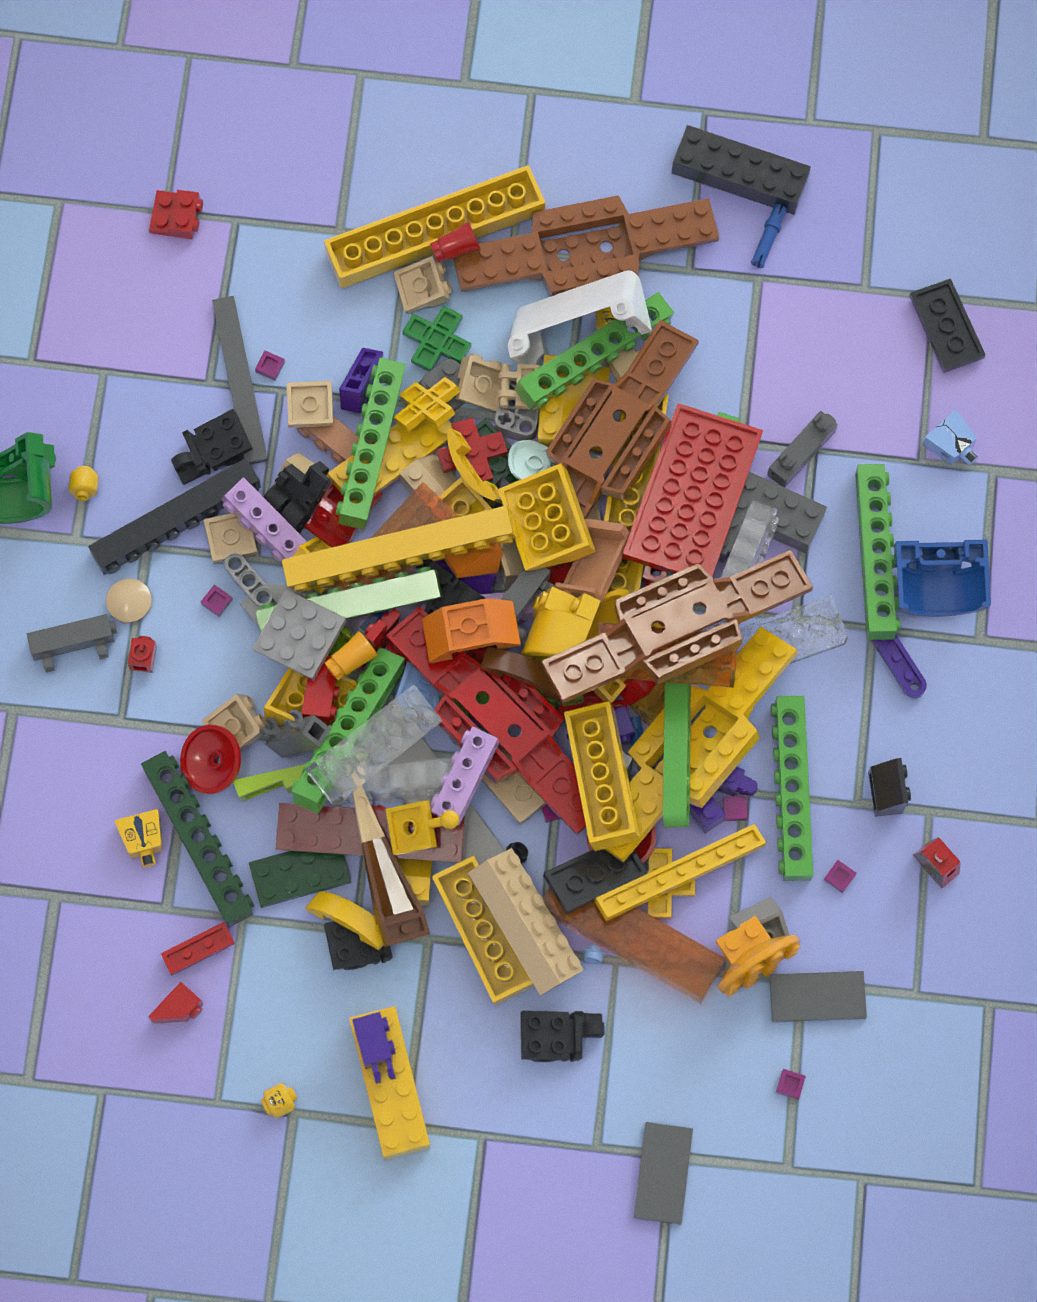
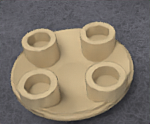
[106,579,152,624]

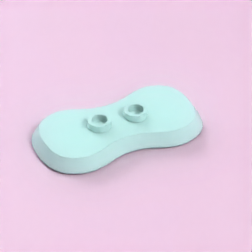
[508,440,606,480]

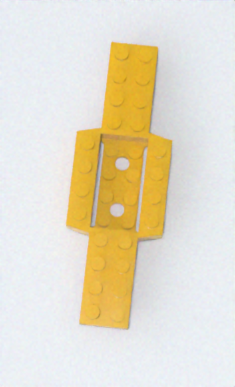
[587,627,798,863]

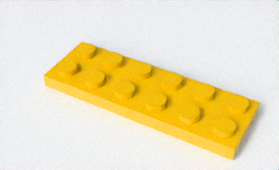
[327,419,452,504]

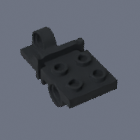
[171,409,253,485]
[263,461,329,534]
[424,561,486,614]
[324,921,393,970]
[520,1011,605,1062]

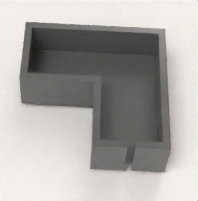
[718,472,827,571]

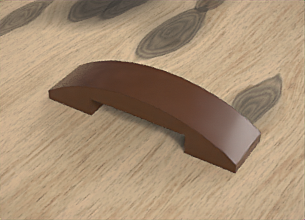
[480,647,564,704]

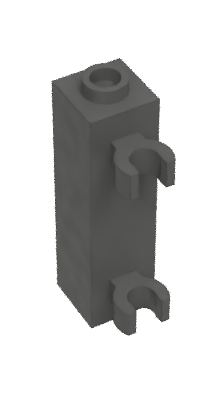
[767,410,838,487]
[501,568,555,643]
[26,614,117,673]
[259,710,331,758]

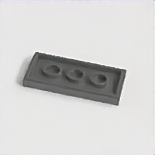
[769,971,867,1022]
[634,1122,693,1225]

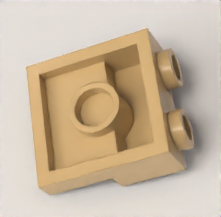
[393,256,452,314]
[455,354,502,413]
[202,694,267,750]

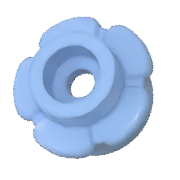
[583,945,606,964]

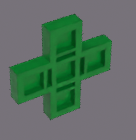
[402,305,471,372]

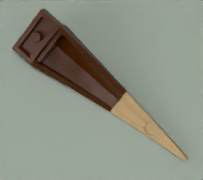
[347,761,430,947]

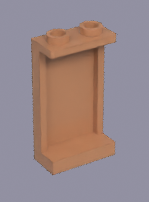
[554,519,630,605]

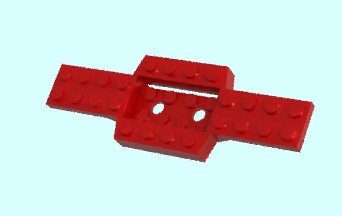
[386,606,586,835]

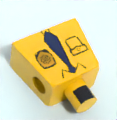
[114,809,163,868]

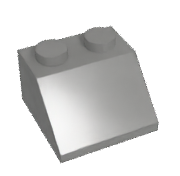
[729,897,790,939]

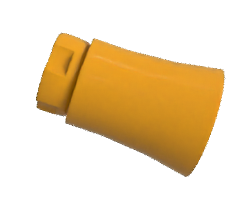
[325,631,378,680]

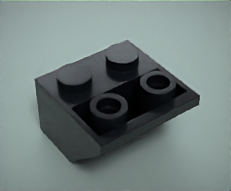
[868,758,911,817]

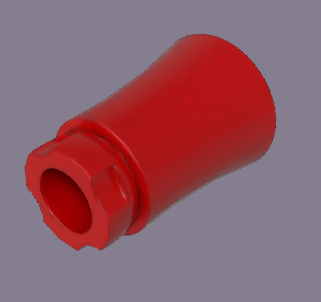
[430,221,481,263]

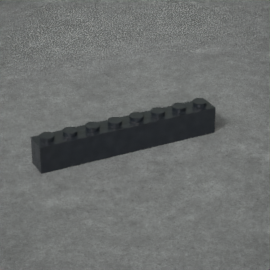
[88,458,261,575]

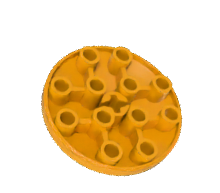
[715,916,801,997]

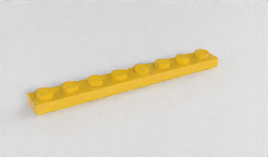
[595,824,766,921]

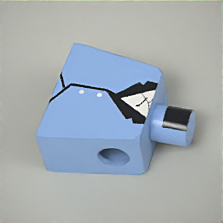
[923,410,979,466]

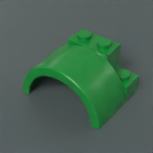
[0,432,56,524]

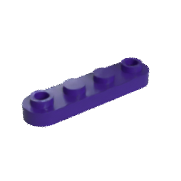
[871,635,927,698]

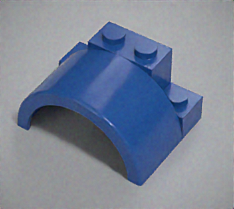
[894,539,991,617]

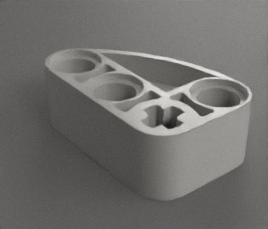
[494,370,539,441]

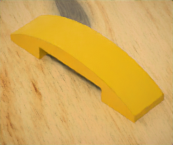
[447,428,503,504]
[305,891,384,950]

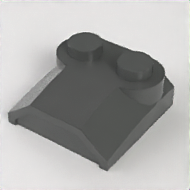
[418,358,465,411]

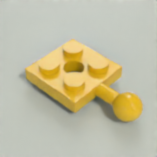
[386,800,459,855]

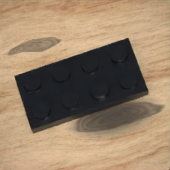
[909,278,986,373]
[543,849,648,915]

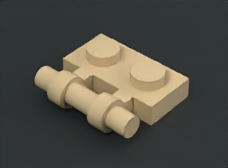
[498,363,540,410]

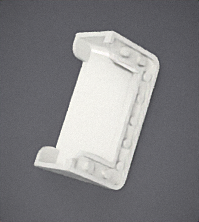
[508,271,652,365]

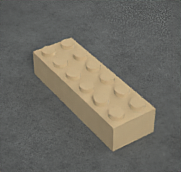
[468,848,584,996]

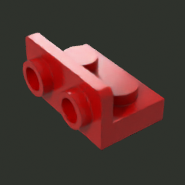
[305,499,358,548]

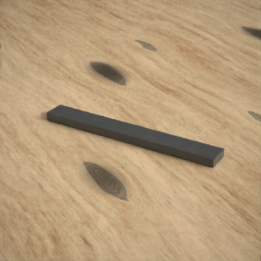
[212,296,268,465]

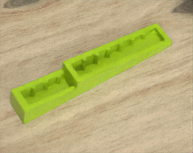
[234,749,375,802]

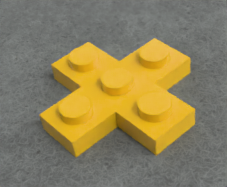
[394,377,460,432]
[647,848,695,919]

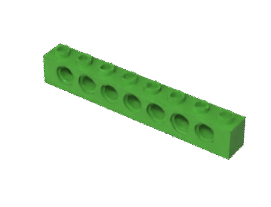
[514,292,675,410]
[336,358,406,530]
[855,464,900,640]
[291,648,405,814]
[771,696,813,881]

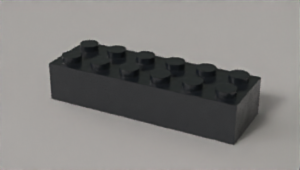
[671,125,811,215]

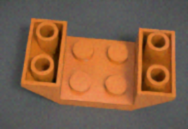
[422,598,521,663]

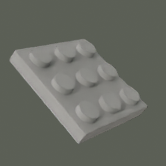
[252,589,347,681]

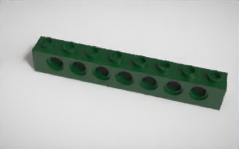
[141,750,254,928]

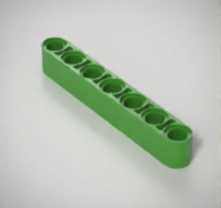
[663,679,691,828]

